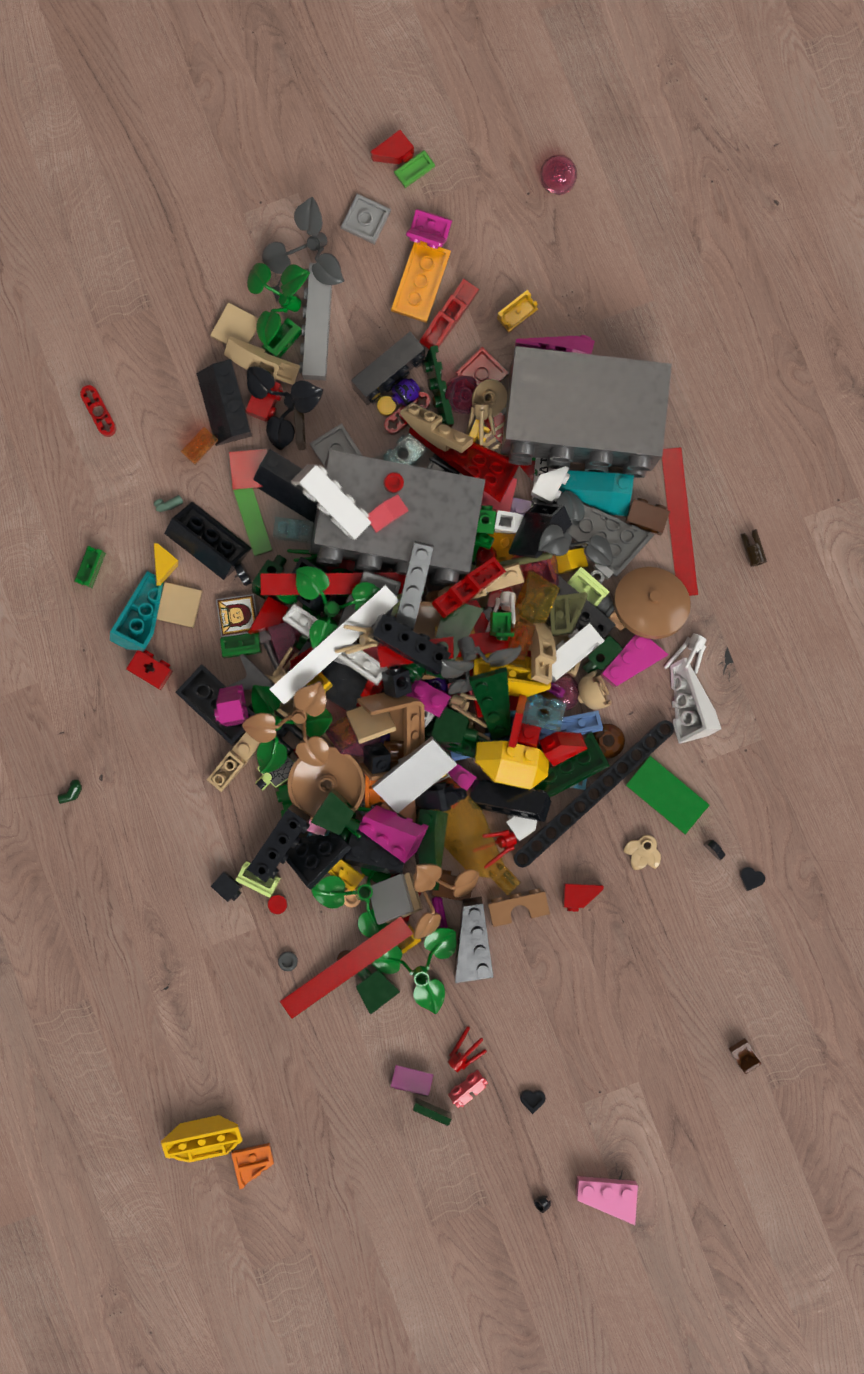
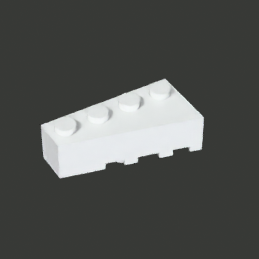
[290,465,372,540]

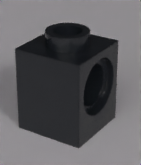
[382,665,412,698]
[363,742,391,775]
[210,871,242,902]

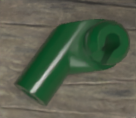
[58,780,82,804]

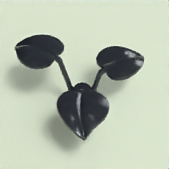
[247,366,324,450]

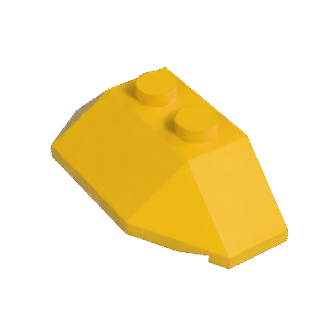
[473,653,551,698]
[474,741,549,790]
[161,1115,242,1163]

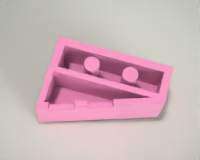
[576,1176,638,1225]

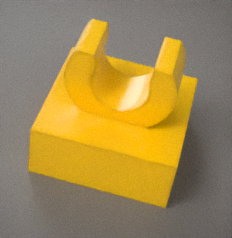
[469,419,490,443]

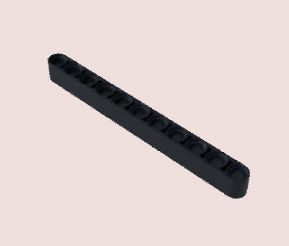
[513,720,674,868]

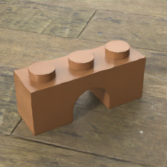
[488,888,550,927]

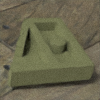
[549,592,588,636]

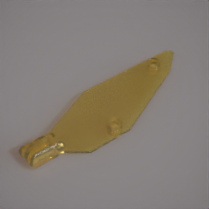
[433,777,521,896]

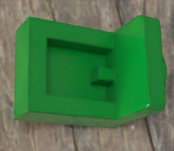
[472,533,494,562]
[490,612,514,640]

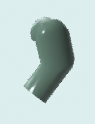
[154,495,183,512]

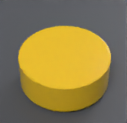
[377,396,396,416]

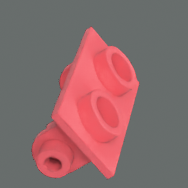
[448,1070,488,1108]

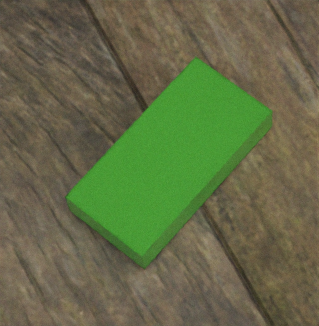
[394,150,435,188]

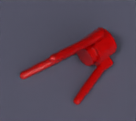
[472,829,517,869]
[447,1027,487,1072]

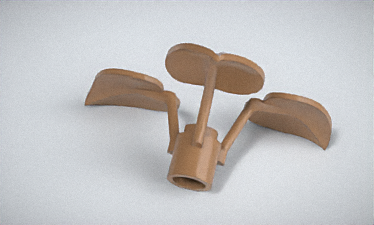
[242,682,329,766]
[413,864,479,939]

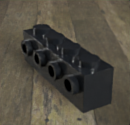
[542,575,616,639]
[368,613,451,675]
[468,779,552,822]
[247,804,311,883]

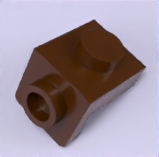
[729,1038,761,1074]

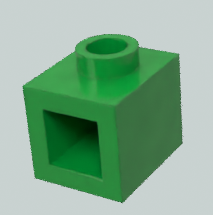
[476,505,496,534]

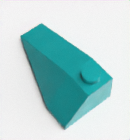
[559,470,634,517]
[110,571,164,651]

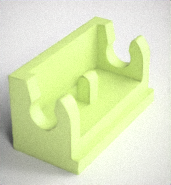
[567,567,610,607]
[235,861,281,898]

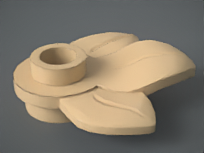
[624,835,661,870]

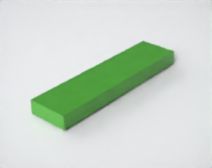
[233,488,273,556]

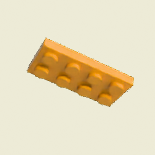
[391,241,451,323]

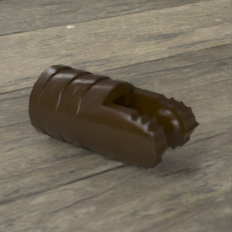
[741,529,767,567]

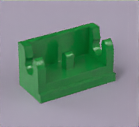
[262,317,302,358]
[74,545,106,589]
[220,633,262,659]

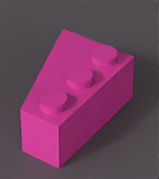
[358,805,429,863]

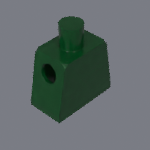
[252,554,287,600]
[583,635,623,673]
[431,707,478,748]
[311,788,361,835]
[356,967,400,1015]

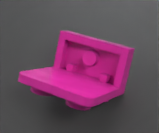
[406,209,453,249]
[406,680,451,717]

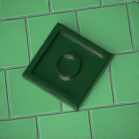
[413,1098,452,1126]

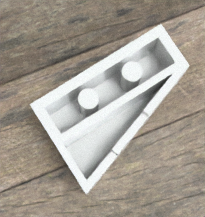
[552,623,604,683]

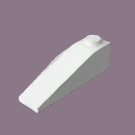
[670,658,721,743]

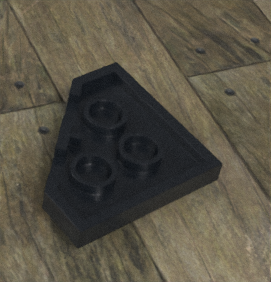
[286,833,351,889]

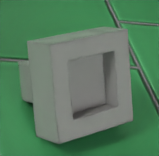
[590,564,614,584]

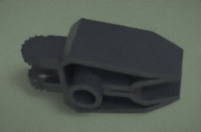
[415,782,467,811]

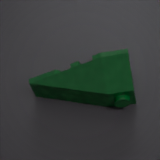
[414,809,448,890]

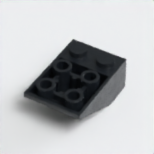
[508,502,572,558]

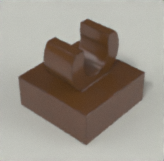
[384,741,404,762]

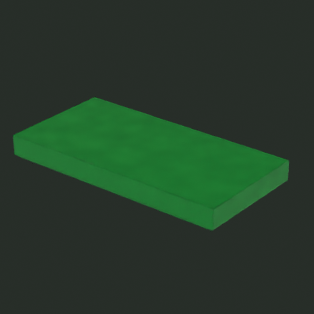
[625,756,709,835]

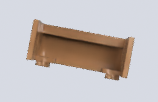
[357,692,425,781]

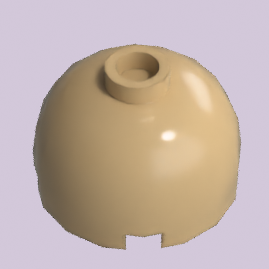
[576,670,612,710]

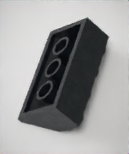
[196,359,252,446]
[253,449,318,523]
[164,502,251,580]

